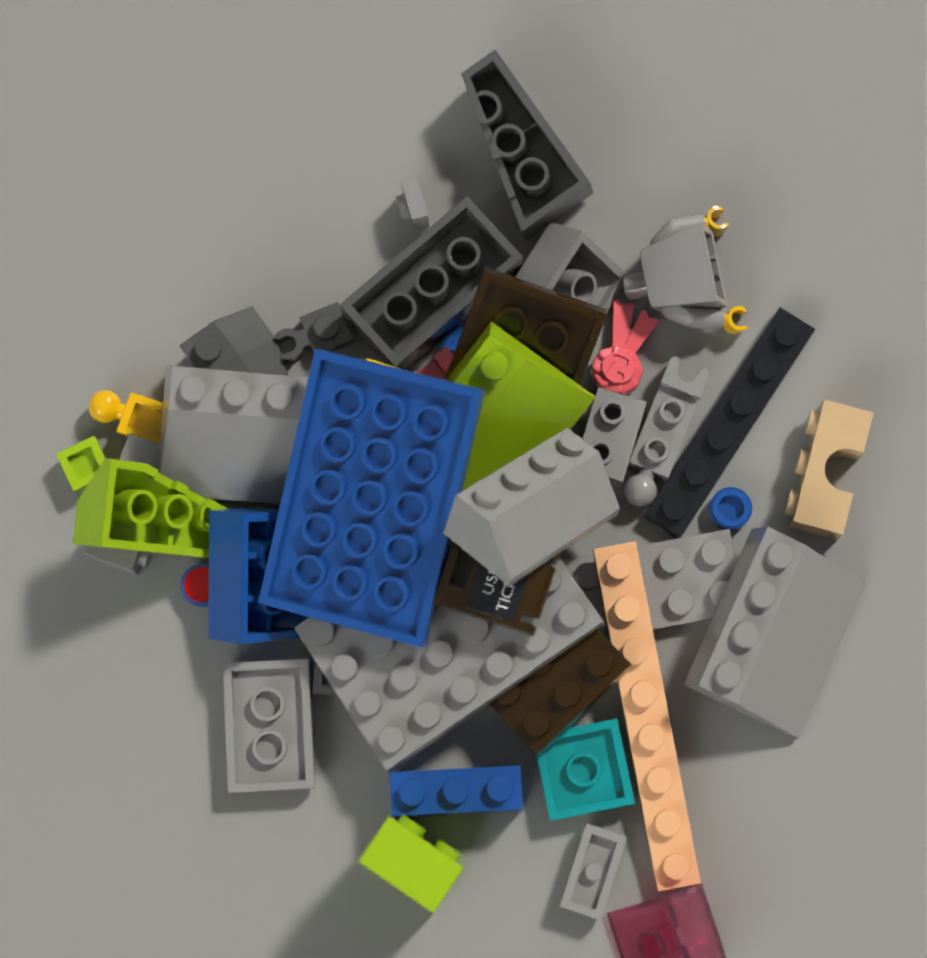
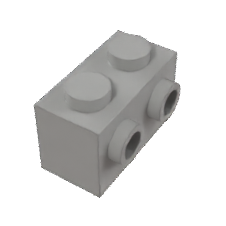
[579,387,647,489]

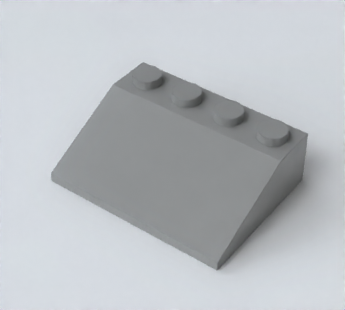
[158,366,309,504]
[684,526,865,739]

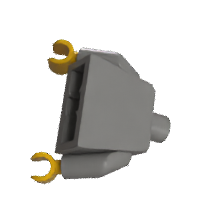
[623,206,748,334]

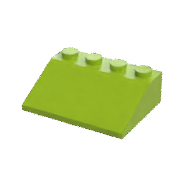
[447,322,595,491]

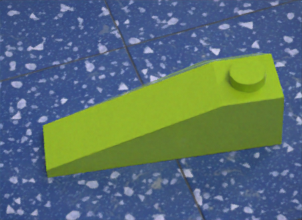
[72,458,228,558]

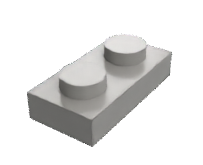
[559,823,628,921]

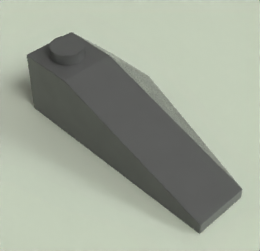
[179,306,288,376]

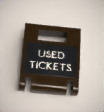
[433,542,561,636]

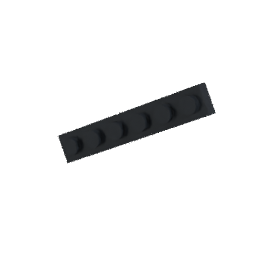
[644,307,815,539]

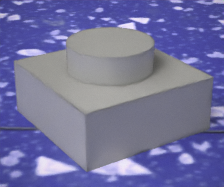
[396,177,429,231]

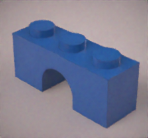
[389,765,523,818]

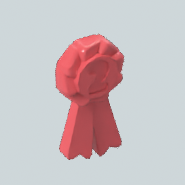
[590,299,659,395]

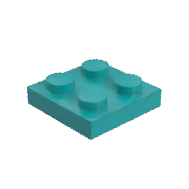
[536,719,635,821]

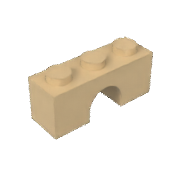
[784,399,874,540]

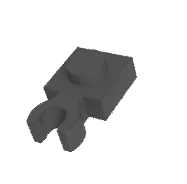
[275,302,354,363]

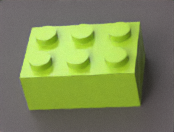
[358,814,465,913]

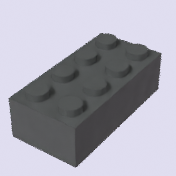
[340,196,523,370]

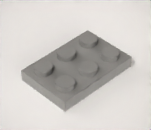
[222,658,316,794]

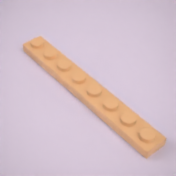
[593,541,701,891]

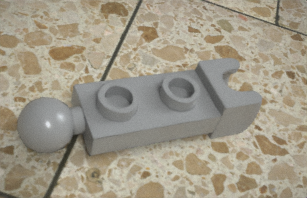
[623,356,710,507]

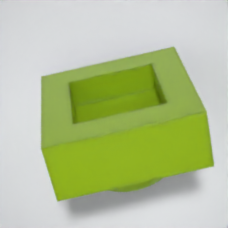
[56,436,106,494]

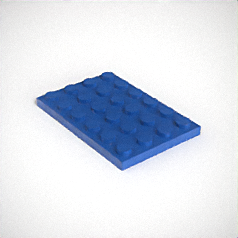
[258,349,486,648]

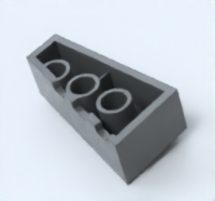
[461,50,593,241]

